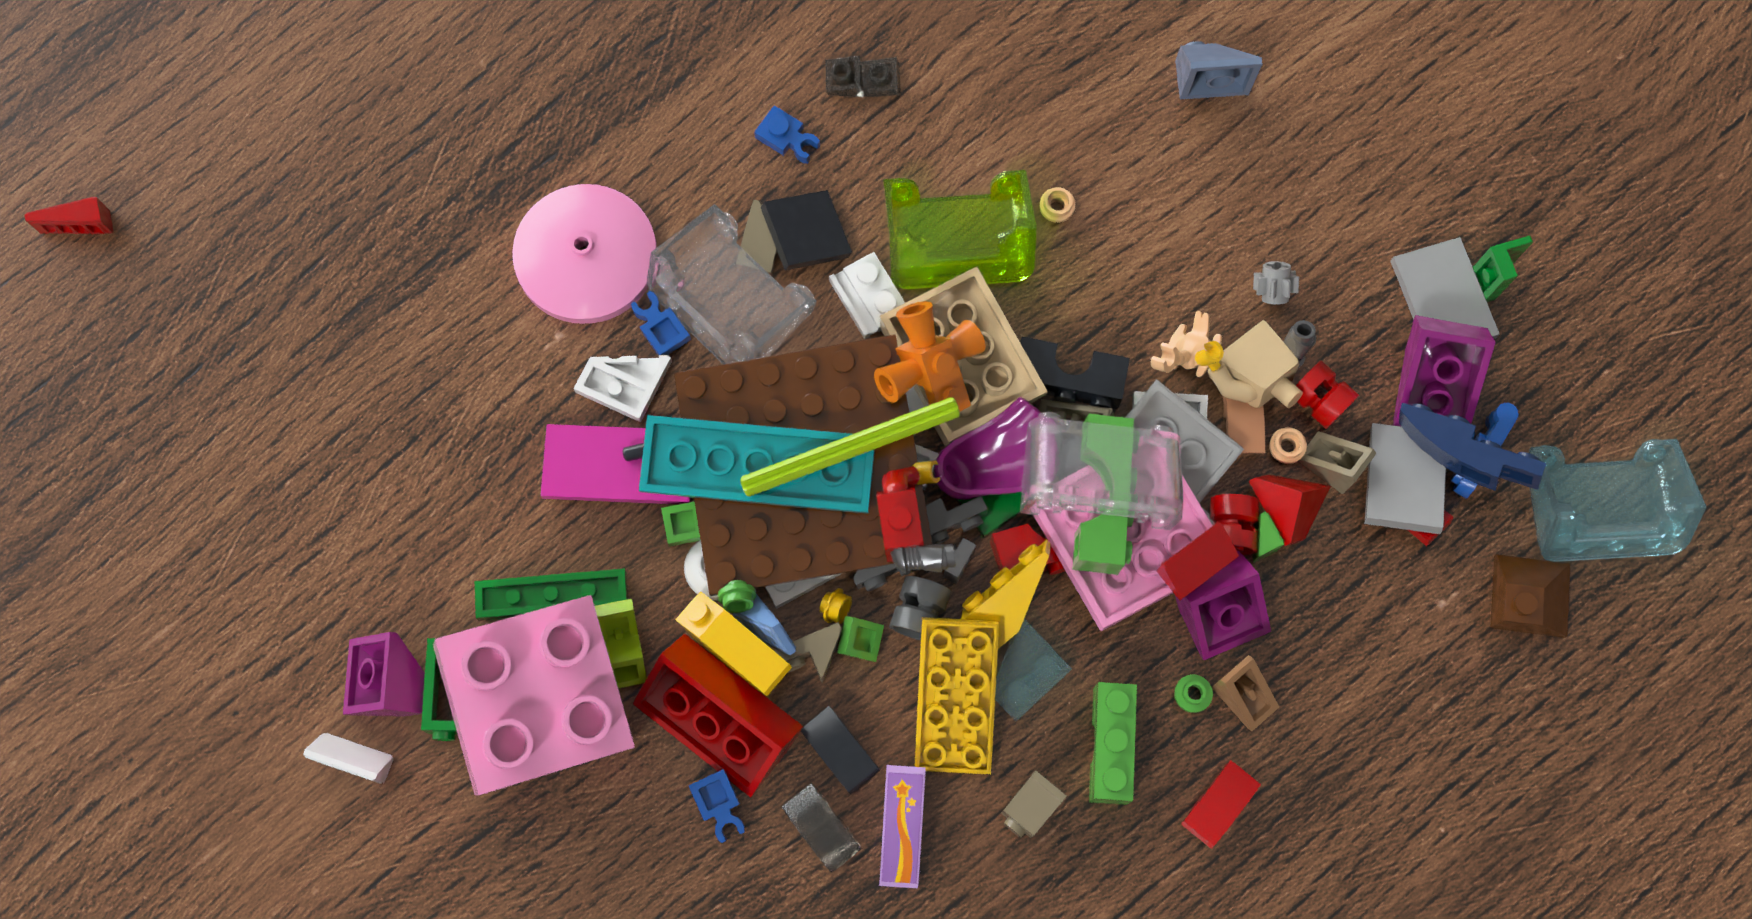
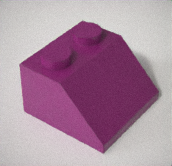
[1175,551,1271,660]

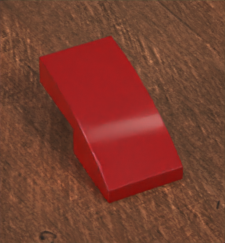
[1181,760,1261,849]

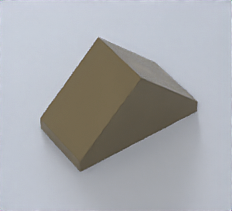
[1299,431,1377,494]

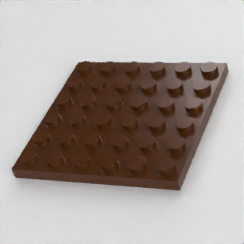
[674,334,933,596]

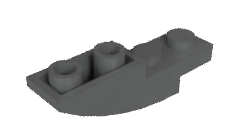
[853,496,988,591]

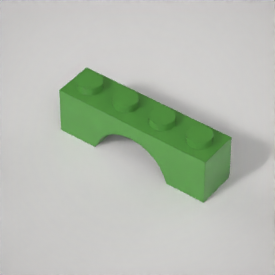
[1072,414,1139,575]

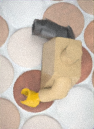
[1195,320,1316,408]

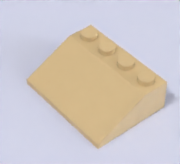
[880,267,1048,447]

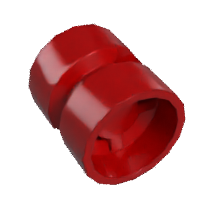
[1295,360,1359,429]
[1210,494,1259,556]

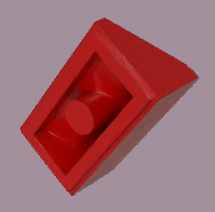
[1156,521,1239,601]

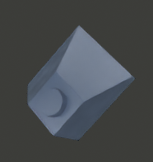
[1175,41,1263,99]

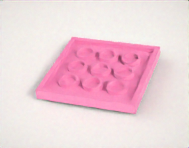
[1025,431,1213,631]

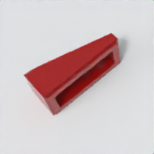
[24,196,114,234]

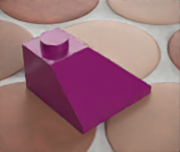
[343,632,425,717]

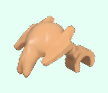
[1151,311,1222,377]

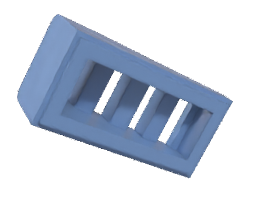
[733,594,796,655]

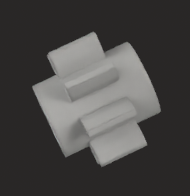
[1253,261,1299,305]

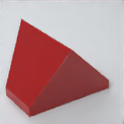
[1249,474,1331,546]

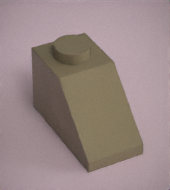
[1001,771,1066,838]

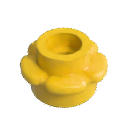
[820,588,852,624]

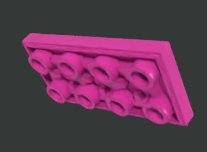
[541,424,691,504]

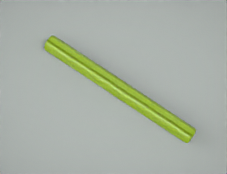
[740,397,960,496]

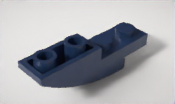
[1399,403,1547,491]

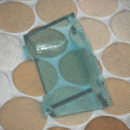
[1529,439,1707,562]

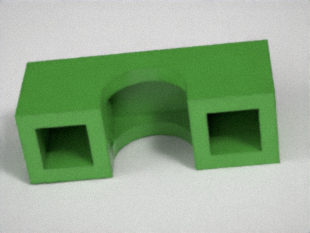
[1089,682,1137,805]

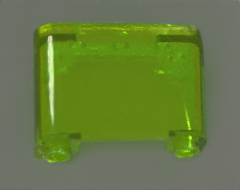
[884,170,1037,289]

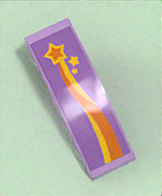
[879,765,926,888]

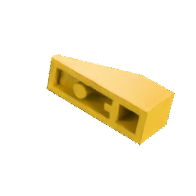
[675,591,792,696]

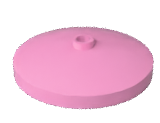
[513,184,657,324]

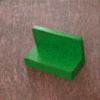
[1473,235,1533,303]

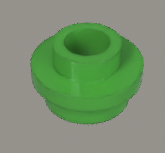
[718,580,756,613]
[1174,674,1213,713]

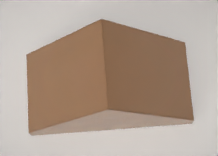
[1212,655,1279,731]

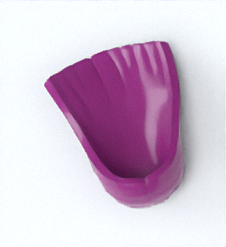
[934,397,1060,500]

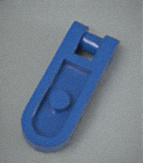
[1450,403,1519,499]

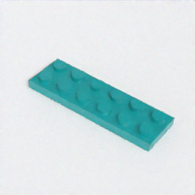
[639,415,875,514]

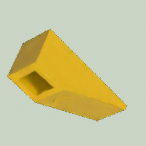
[961,540,1051,649]

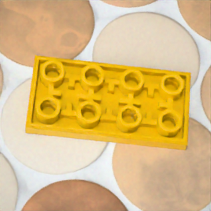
[914,617,999,774]

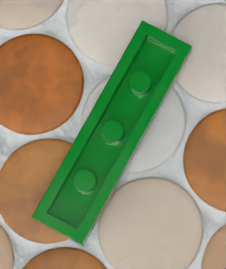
[474,568,628,621]

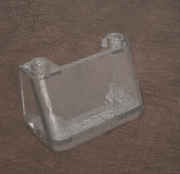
[647,204,817,364]
[1020,412,1183,530]

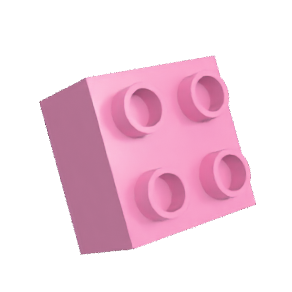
[433,595,635,795]

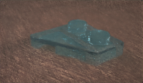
[995,618,1072,722]

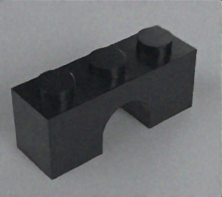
[1020,336,1130,410]

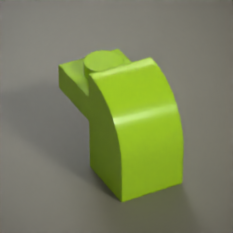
[594,599,647,688]

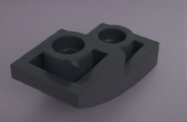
[801,706,880,794]

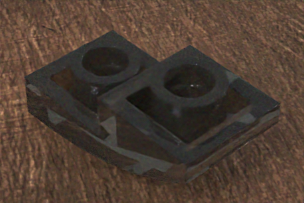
[825,55,901,97]
[782,783,862,873]

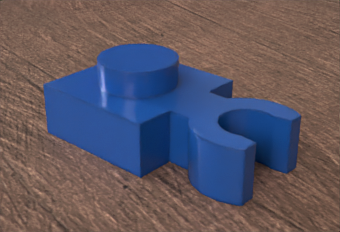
[754,105,820,164]
[631,291,691,356]
[688,769,745,843]

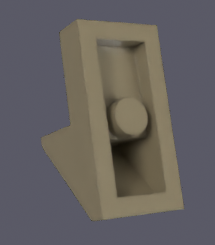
[773,622,842,683]

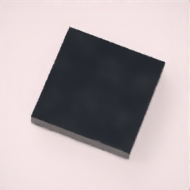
[760,190,852,271]

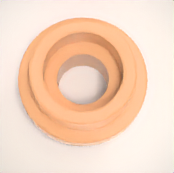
[1039,187,1075,223]
[1269,427,1307,464]

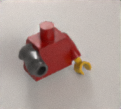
[876,460,956,573]

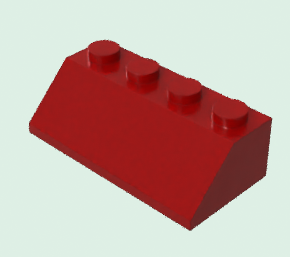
[633,633,804,798]

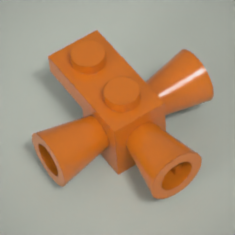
[874,301,985,412]

